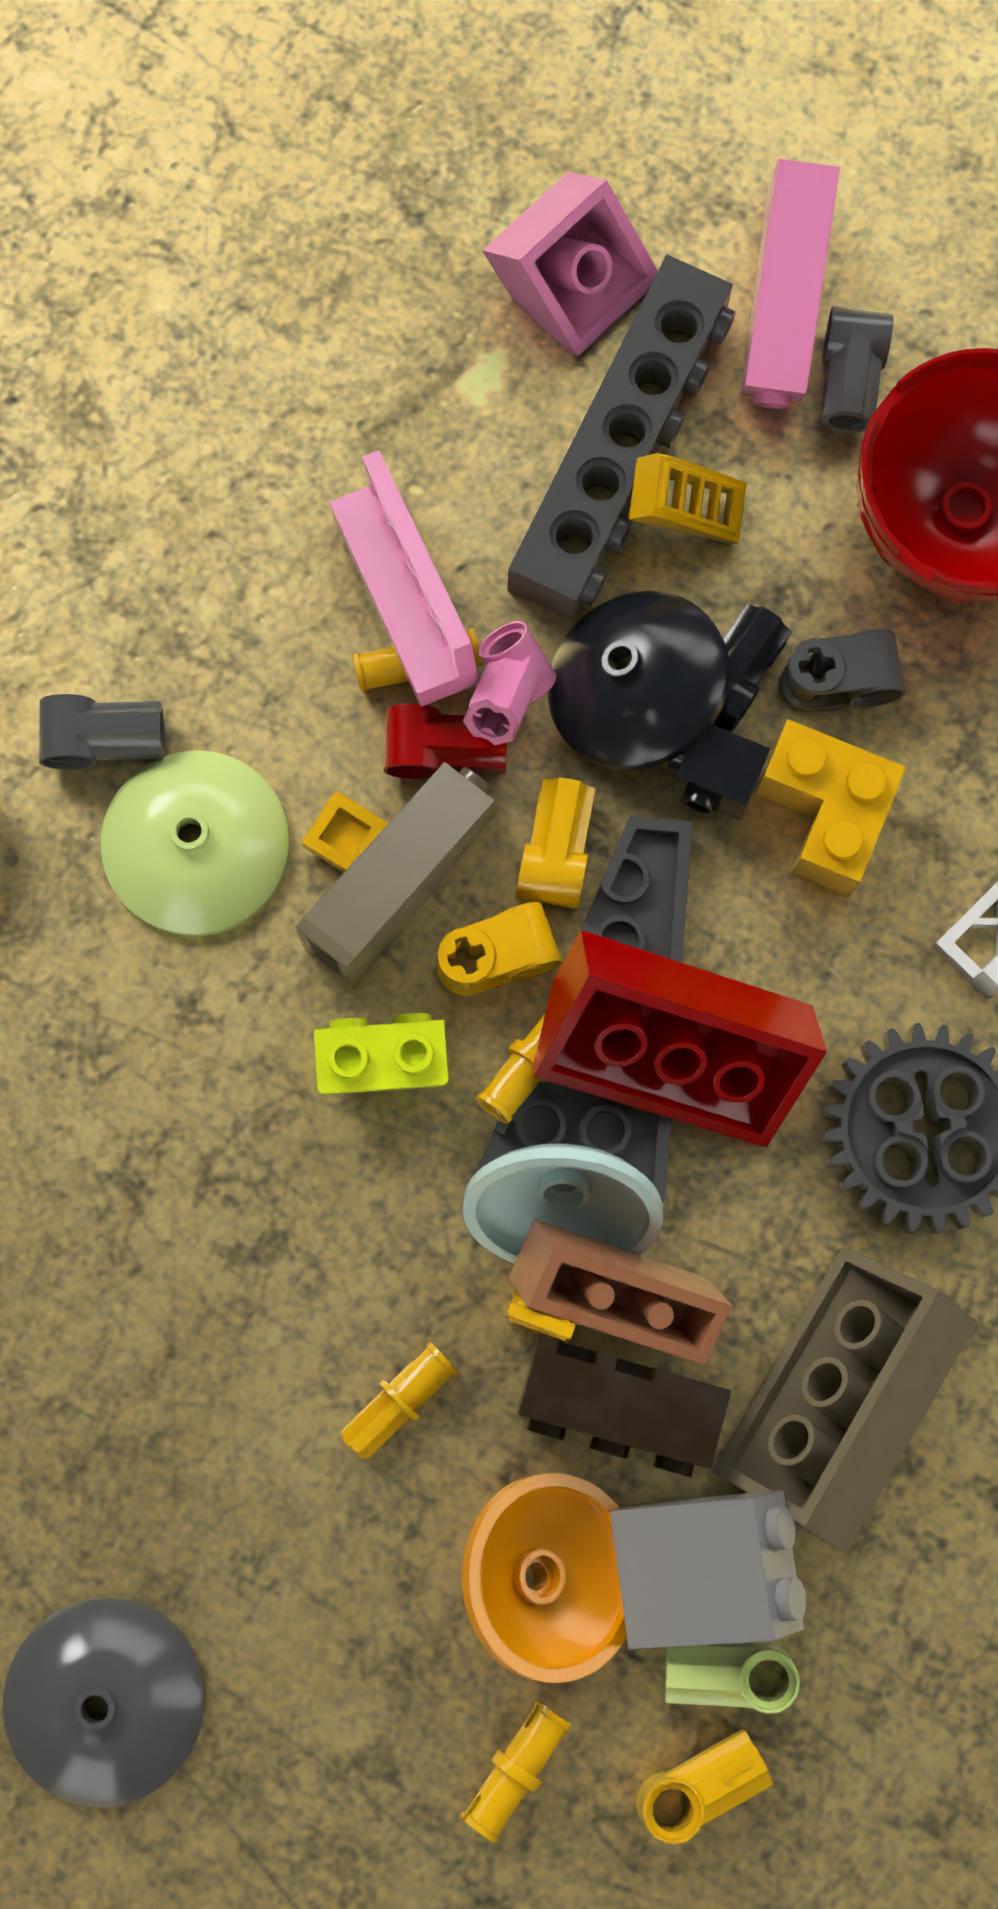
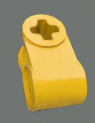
[436,902,563,997]

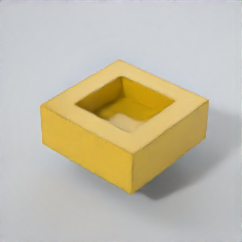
[301,790,389,873]

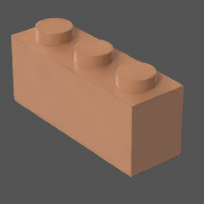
[508,1218,732,1366]

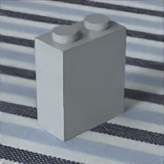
[610,1490,806,1649]

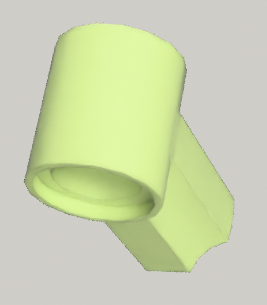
[665,1642,800,1714]

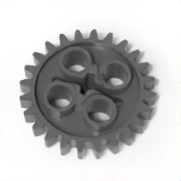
[820,1023,998,1235]

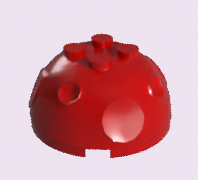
[857,348,998,602]

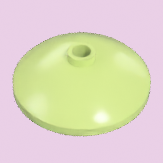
[101,751,290,936]

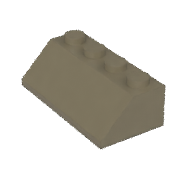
[712,1246,977,1554]

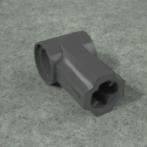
[820,306,894,434]
[39,694,165,770]

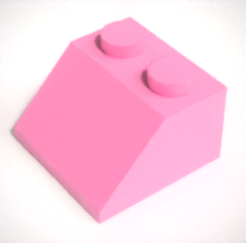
[482,172,658,357]

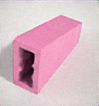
[741,159,840,410]

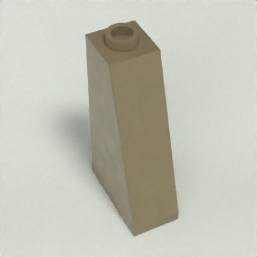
[296,762,495,989]

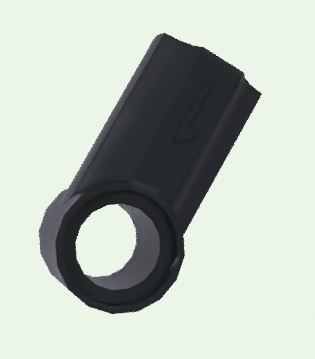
[713,603,792,732]

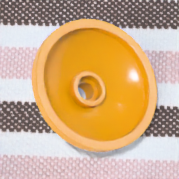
[462,1473,627,1683]

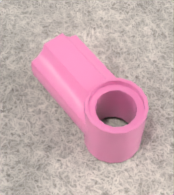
[463,621,557,745]

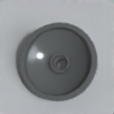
[3,1597,205,1807]

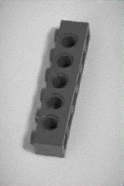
[507,254,736,621]

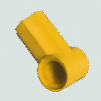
[515,777,596,910]
[635,1729,774,1844]

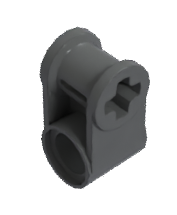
[779,629,905,712]

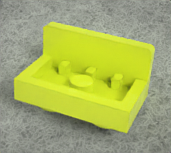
[314,1013,449,1095]

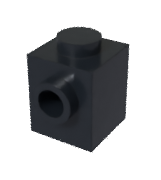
[666,725,771,820]

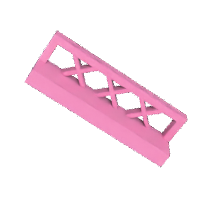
[329,450,479,707]

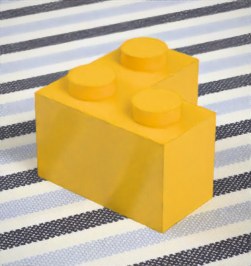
[755,719,906,898]

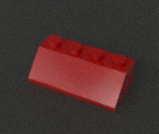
[532,930,827,1148]

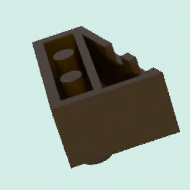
[516,1334,732,1477]

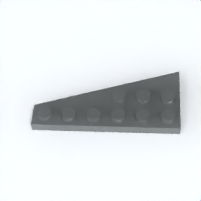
[475,816,693,1202]

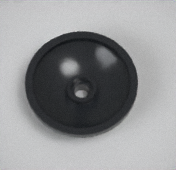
[547,591,730,771]

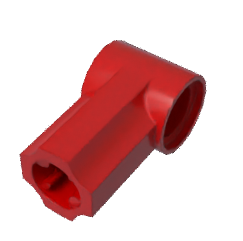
[383,704,507,779]

